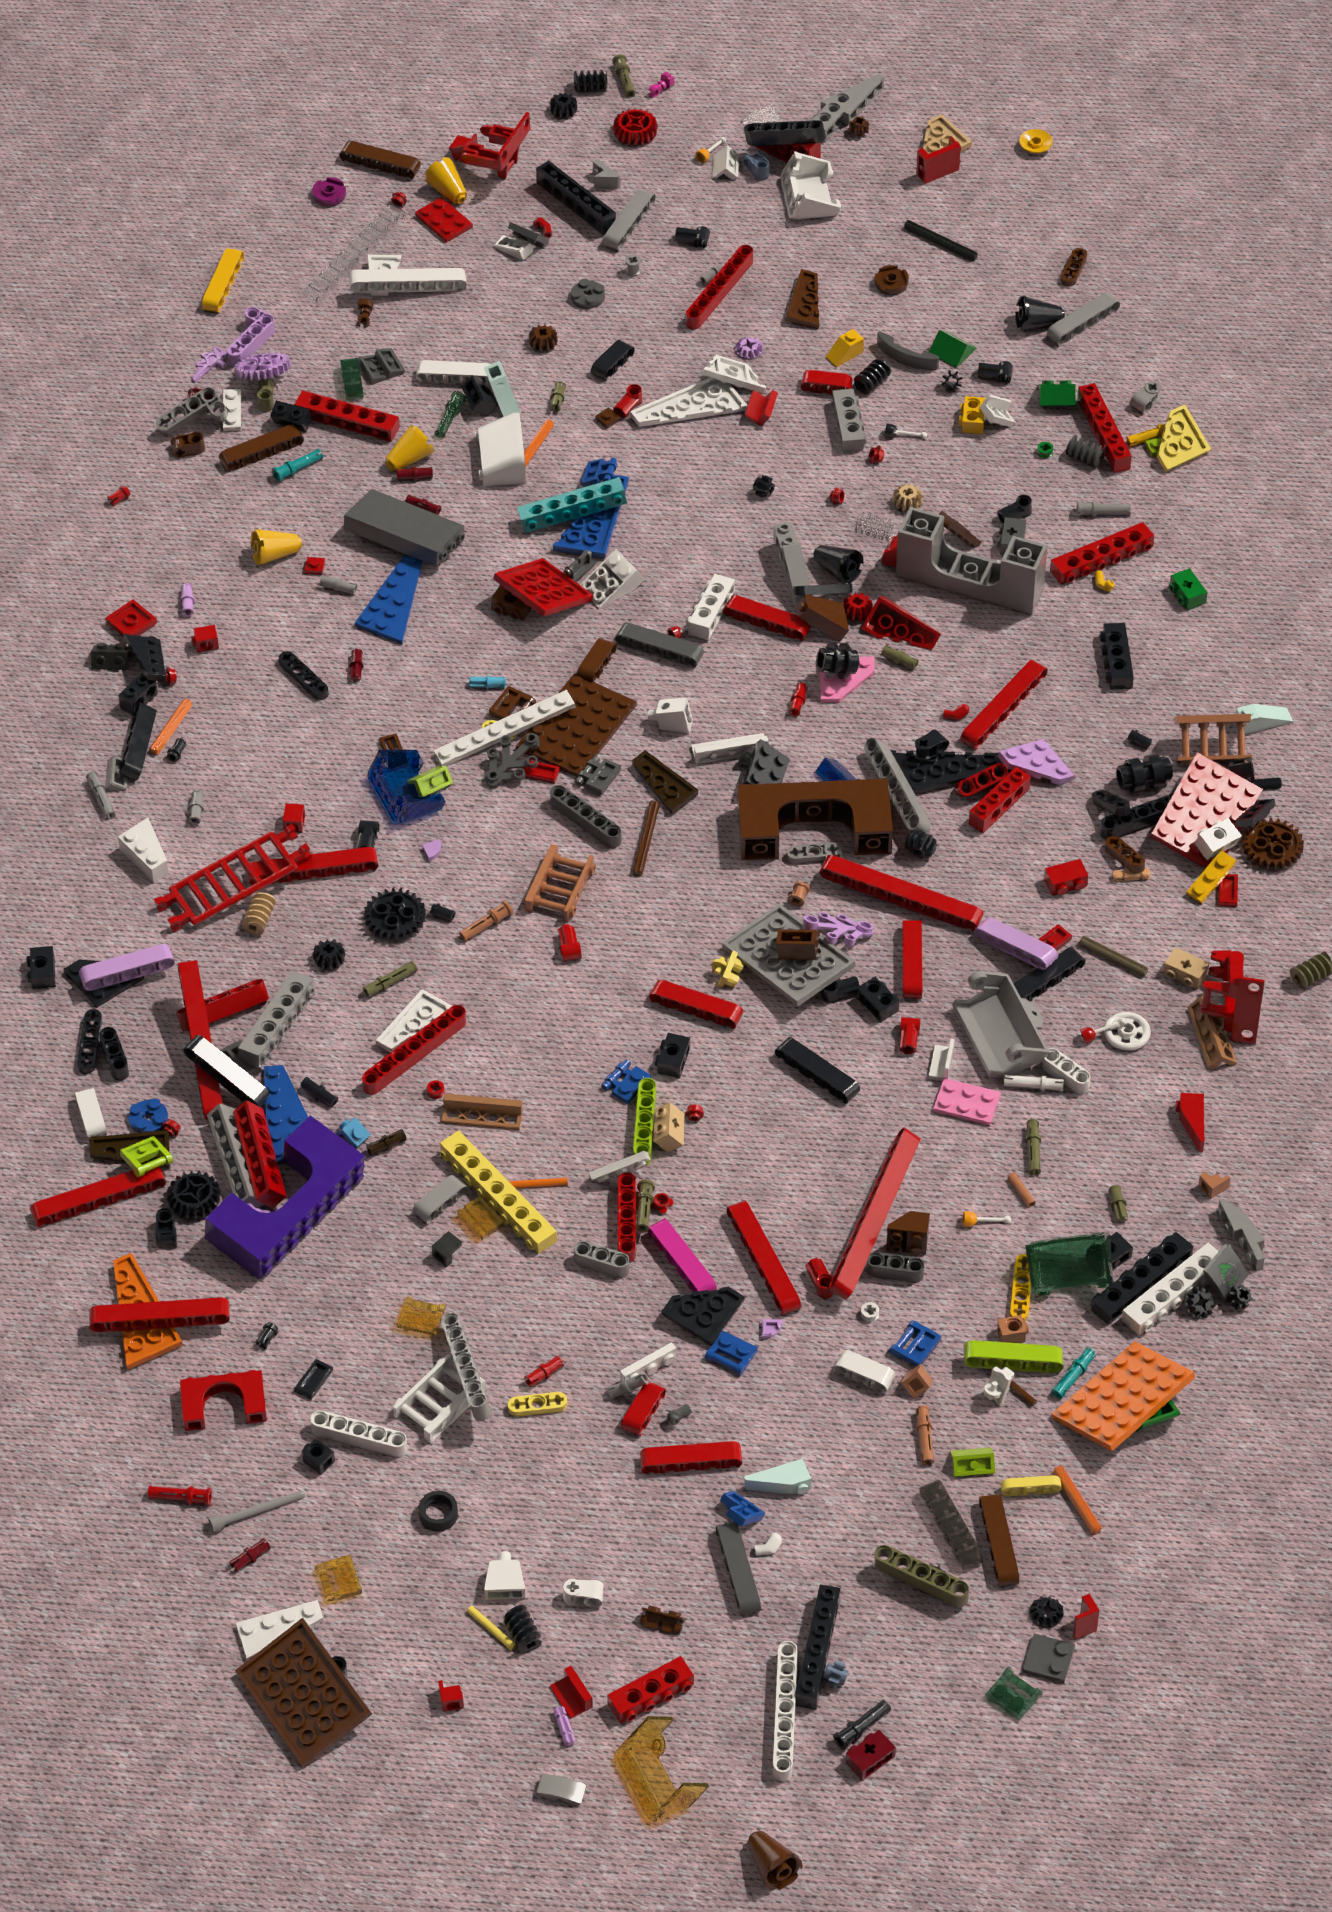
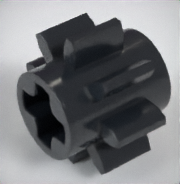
[942,370,963,392]
[753,475,775,497]
[1226,1284,1253,1310]

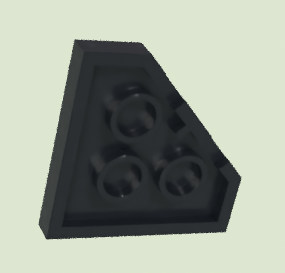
[63,959,144,1008]
[661,1286,745,1347]

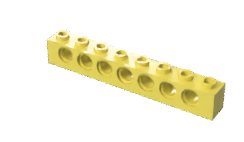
[440,1131,557,1254]

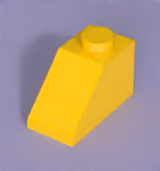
[826,329,864,368]

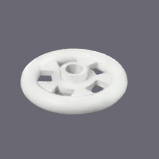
[1104,1012,1151,1051]

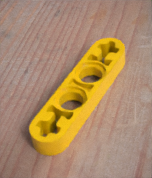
[1010,1254,1033,1322]

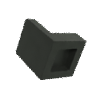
[432,1231,462,1267]

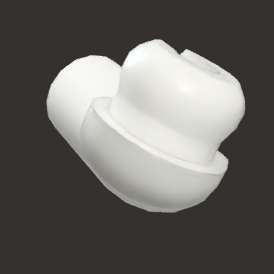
[755,1533,782,1556]

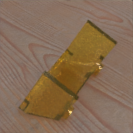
[614,1716,709,1822]

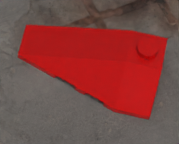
[861,596,941,650]

